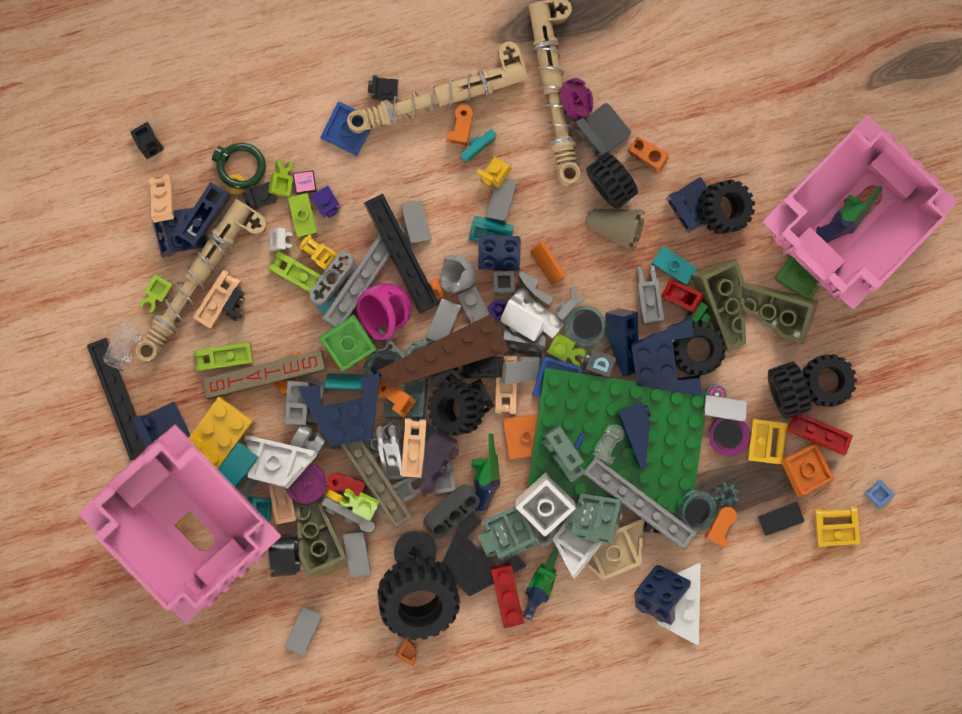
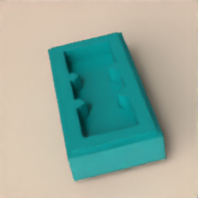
[460,128,496,163]
[651,246,697,286]

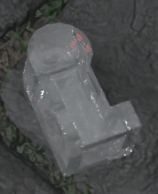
[591,424,624,465]

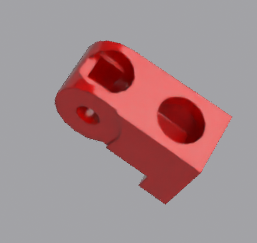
[326,473,367,496]

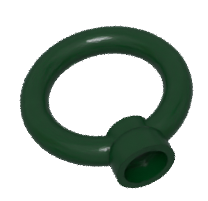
[212,143,266,189]

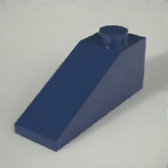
[177,182,231,246]
[605,308,638,377]
[616,402,651,470]

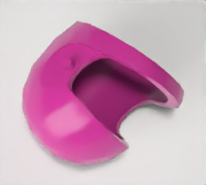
[357,283,412,340]

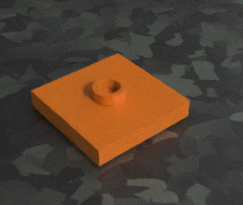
[503,414,538,460]
[780,443,835,498]

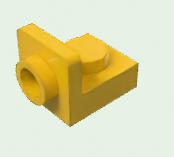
[477,156,512,189]

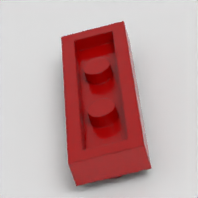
[787,413,853,456]
[490,563,524,629]

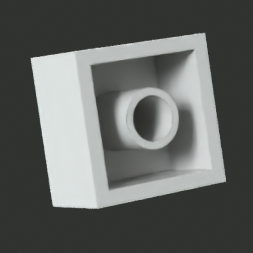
[516,472,576,536]

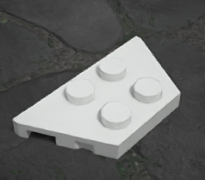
[244,435,318,489]
[552,513,623,579]
[657,563,701,645]

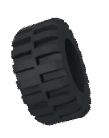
[377,557,460,640]

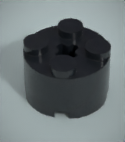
[394,530,437,564]
[269,533,300,577]

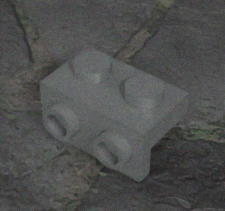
[504,325,546,357]

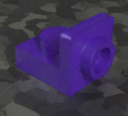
[311,186,341,218]

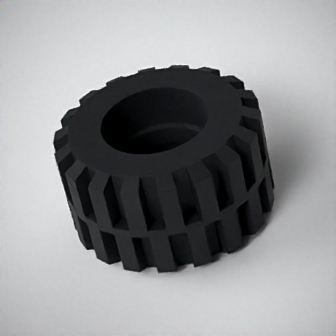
[586,152,638,209]
[697,180,755,234]
[673,323,726,376]
[802,354,857,407]
[768,361,812,419]
[428,382,485,436]

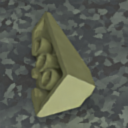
[691,260,746,352]
[742,282,818,344]
[295,499,348,577]

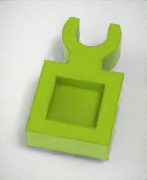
[268,159,293,198]
[140,274,174,313]
[547,333,587,366]
[339,489,379,521]

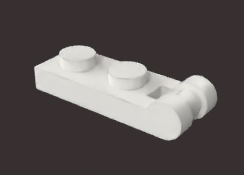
[510,288,564,338]

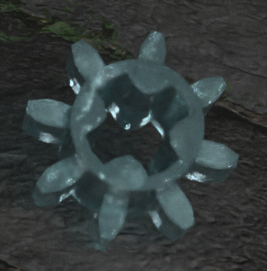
[714,481,740,507]

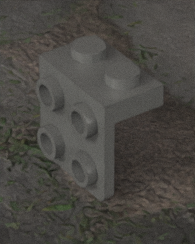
[575,103,631,158]

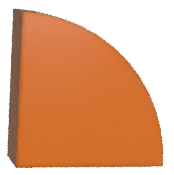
[430,278,445,301]
[396,638,416,667]

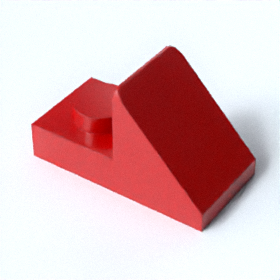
[661,279,704,313]

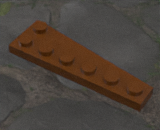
[379,314,509,389]

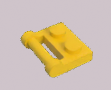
[747,419,789,465]
[814,506,860,547]

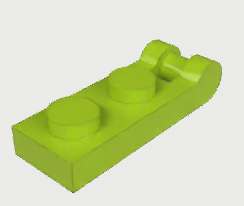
[268,251,325,296]
[193,342,253,372]

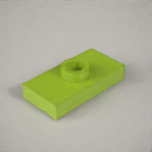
[288,193,318,238]

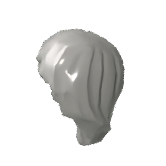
[441,255,476,294]

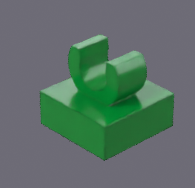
[684,302,712,323]

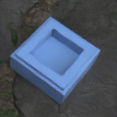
[864,480,895,509]

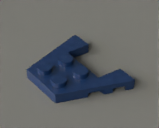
[632,317,702,396]
[299,373,380,446]

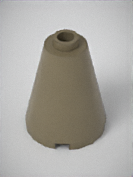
[585,209,645,251]

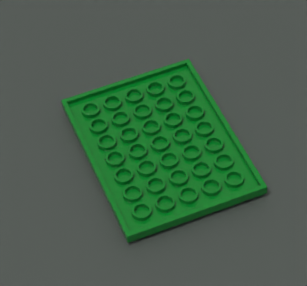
[527,368,708,515]

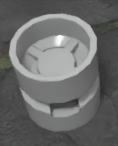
[290,425,327,460]

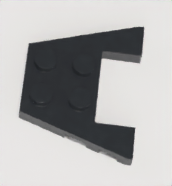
[442,512,527,597]

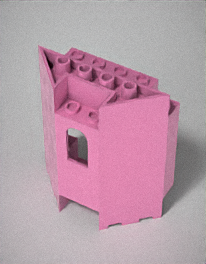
[763,115,958,310]
[78,425,281,624]

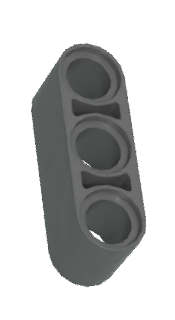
[423,484,480,539]

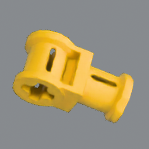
[298,234,338,271]

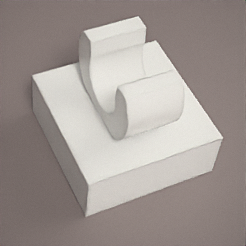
[269,228,292,251]

